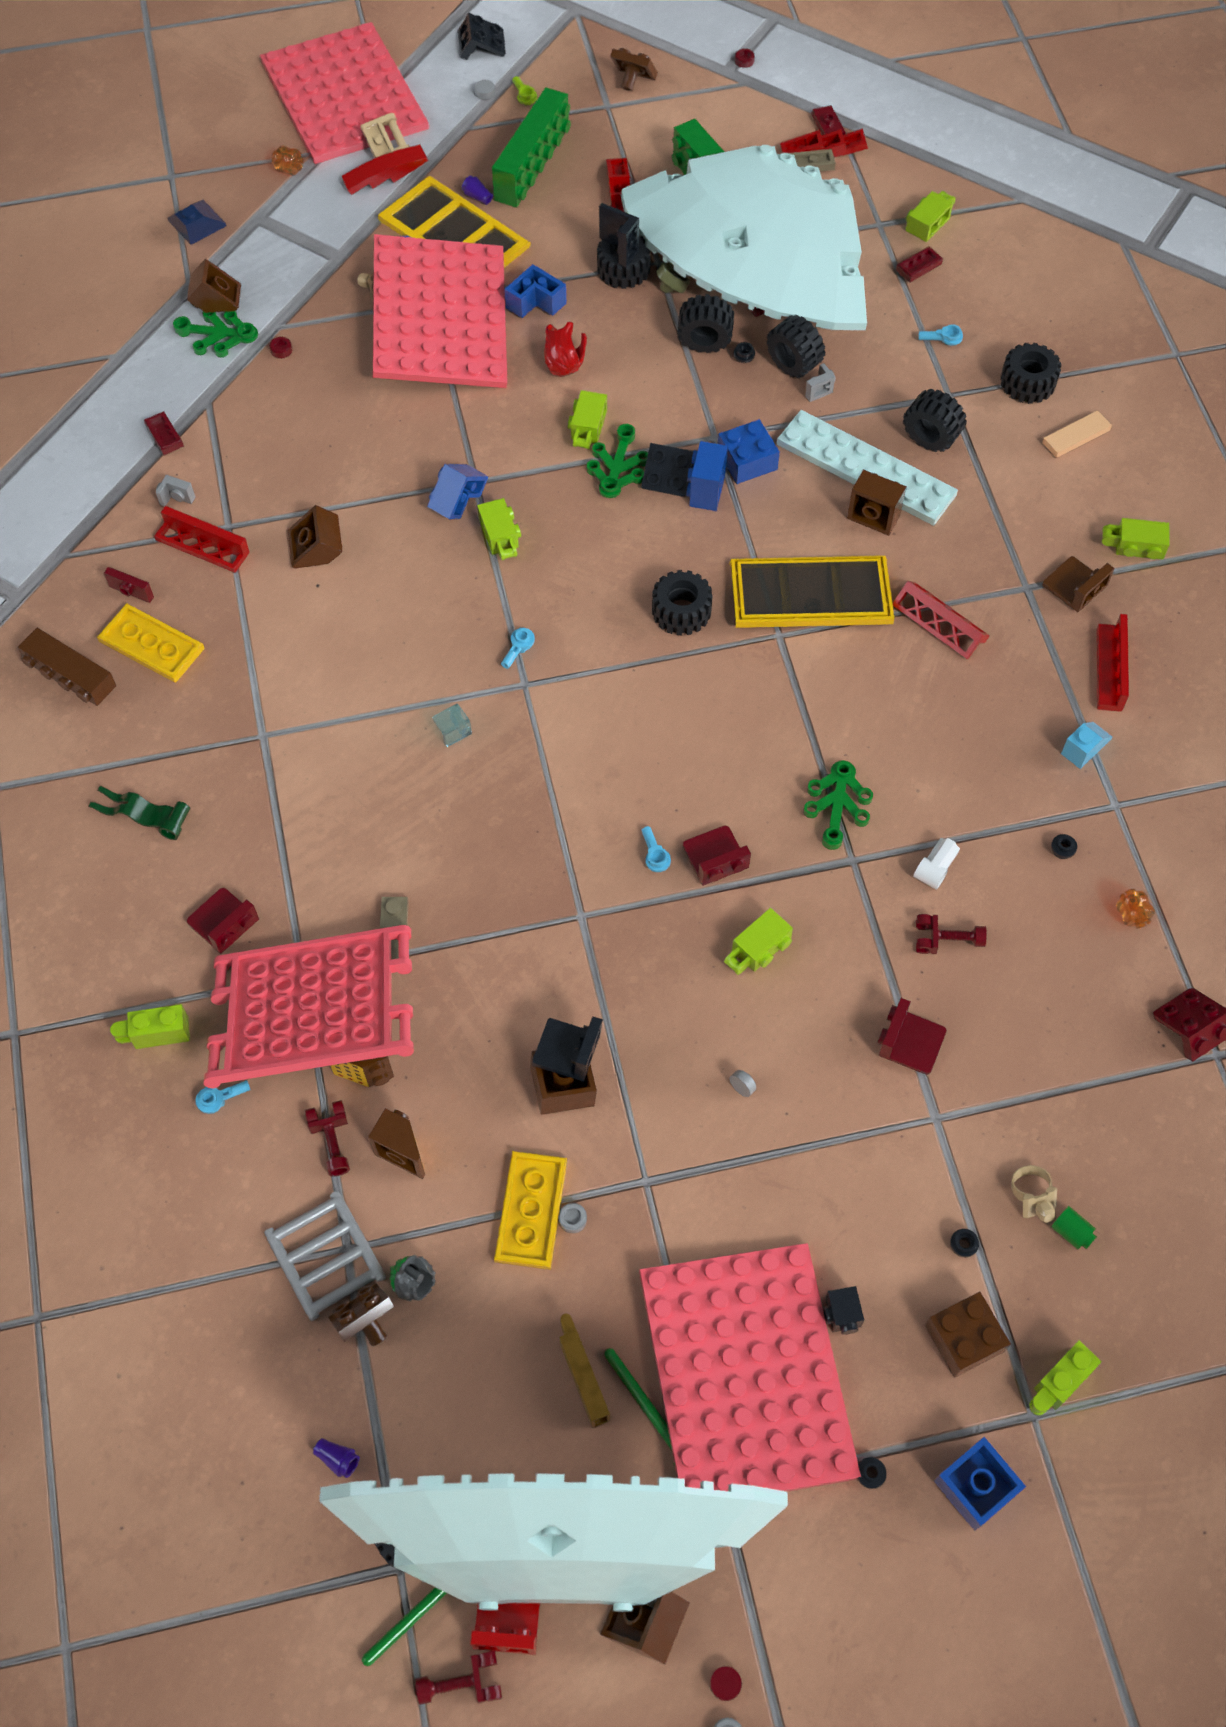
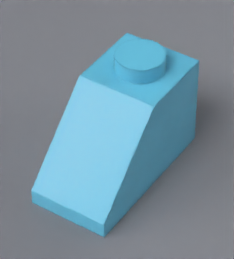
[1061,722,1112,769]

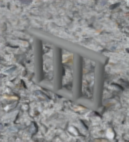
[264,1190,386,1321]

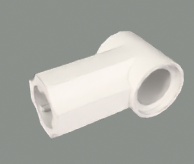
[913,838,960,890]

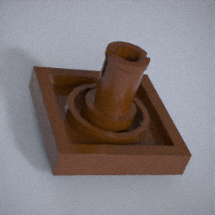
[610,48,658,91]
[328,1283,395,1346]

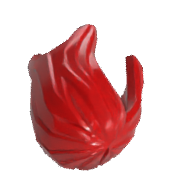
[544,322,587,377]

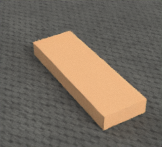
[1042,410,1112,458]

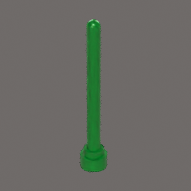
[604,1348,675,1466]
[362,1587,447,1666]

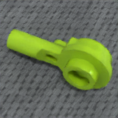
[512,76,537,106]

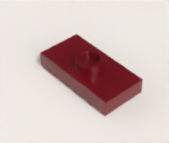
[812,105,846,135]
[896,246,943,283]
[144,411,184,456]
[104,567,154,603]

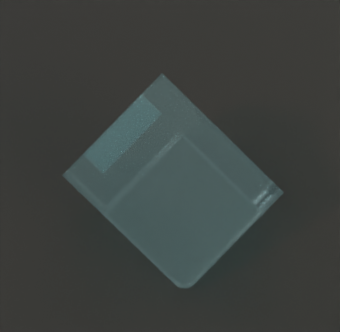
[433,703,472,747]

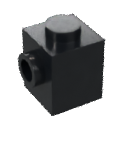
[823,1286,864,1335]

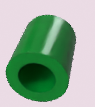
[1051,1206,1097,1250]

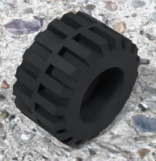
[597,236,651,289]
[677,294,734,353]
[766,315,826,378]
[1000,343,1061,404]
[903,389,967,452]
[652,570,713,636]

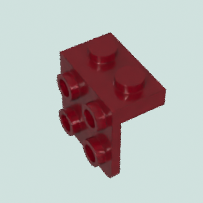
[683,825,751,886]
[187,888,259,954]
[1153,988,1226,1062]
[877,998,947,1075]

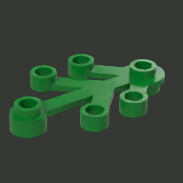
[173,311,258,358]
[587,424,648,498]
[803,760,873,850]

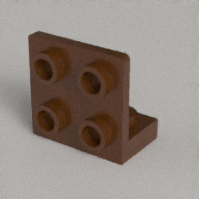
[1042,556,1115,612]

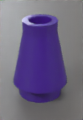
[461,175,493,205]
[313,1438,359,1478]

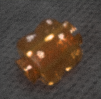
[272,145,304,176]
[1116,889,1155,929]

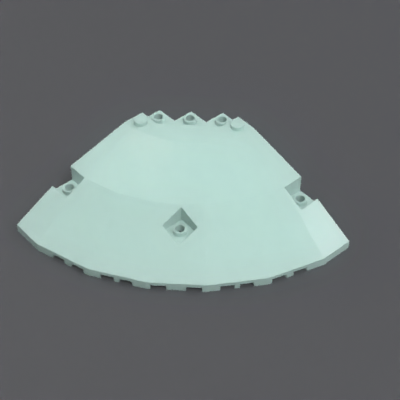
[621,145,867,330]
[319,1474,788,1612]

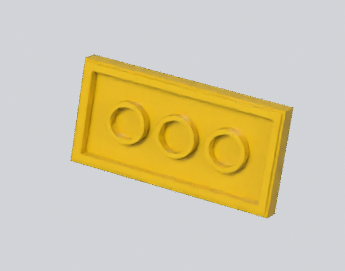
[97,603,205,683]
[494,1151,567,1270]

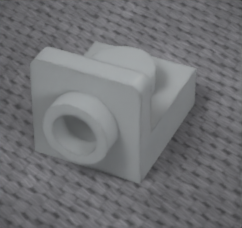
[805,363,835,402]
[156,475,196,507]

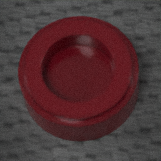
[735,48,755,68]
[269,337,292,359]
[710,1666,742,1701]

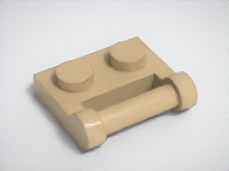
[361,113,410,158]

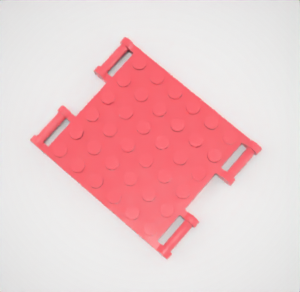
[204,925,414,1088]

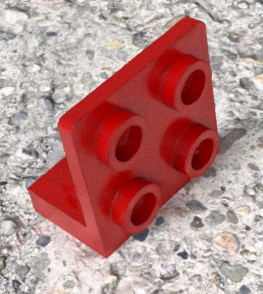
[470,1603,540,1655]

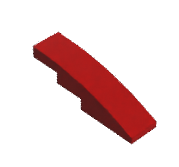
[780,128,868,157]
[341,145,429,195]
[606,158,630,211]

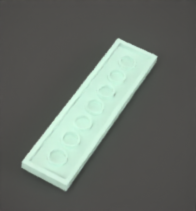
[777,410,958,526]

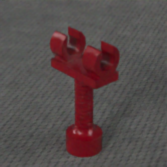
[916,914,987,954]
[305,1100,350,1177]
[415,1651,502,1705]

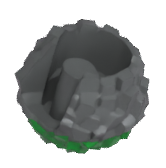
[390,1255,436,1302]

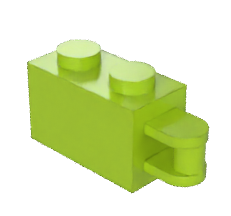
[905,191,956,242]
[568,390,607,449]
[477,498,521,560]
[1102,518,1170,560]
[724,907,793,975]
[110,1004,190,1049]
[1029,1340,1102,1416]

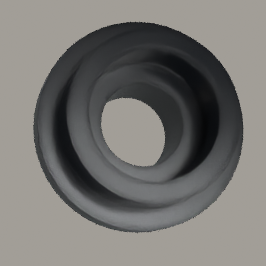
[733,342,755,363]
[1051,834,1078,859]
[950,1229,979,1258]
[857,1457,887,1489]

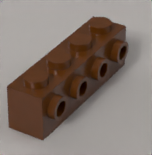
[17,627,116,706]

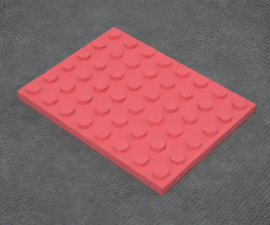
[260,22,429,164]
[373,234,507,388]
[639,1243,861,1492]

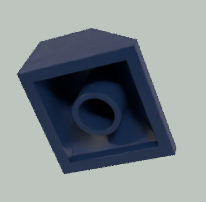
[168,200,226,245]

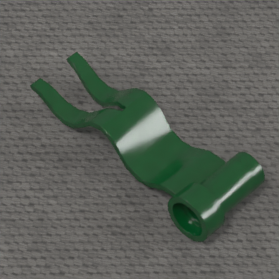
[88,786,190,840]

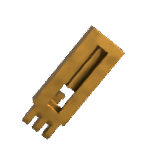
[559,1313,610,1429]

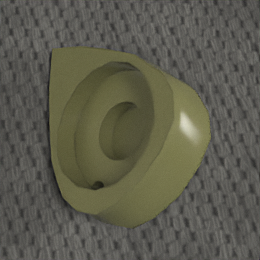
[657,261,690,293]

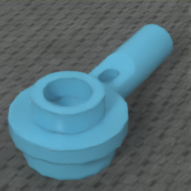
[919,324,963,346]
[501,628,535,669]
[641,826,671,872]
[195,1080,251,1114]

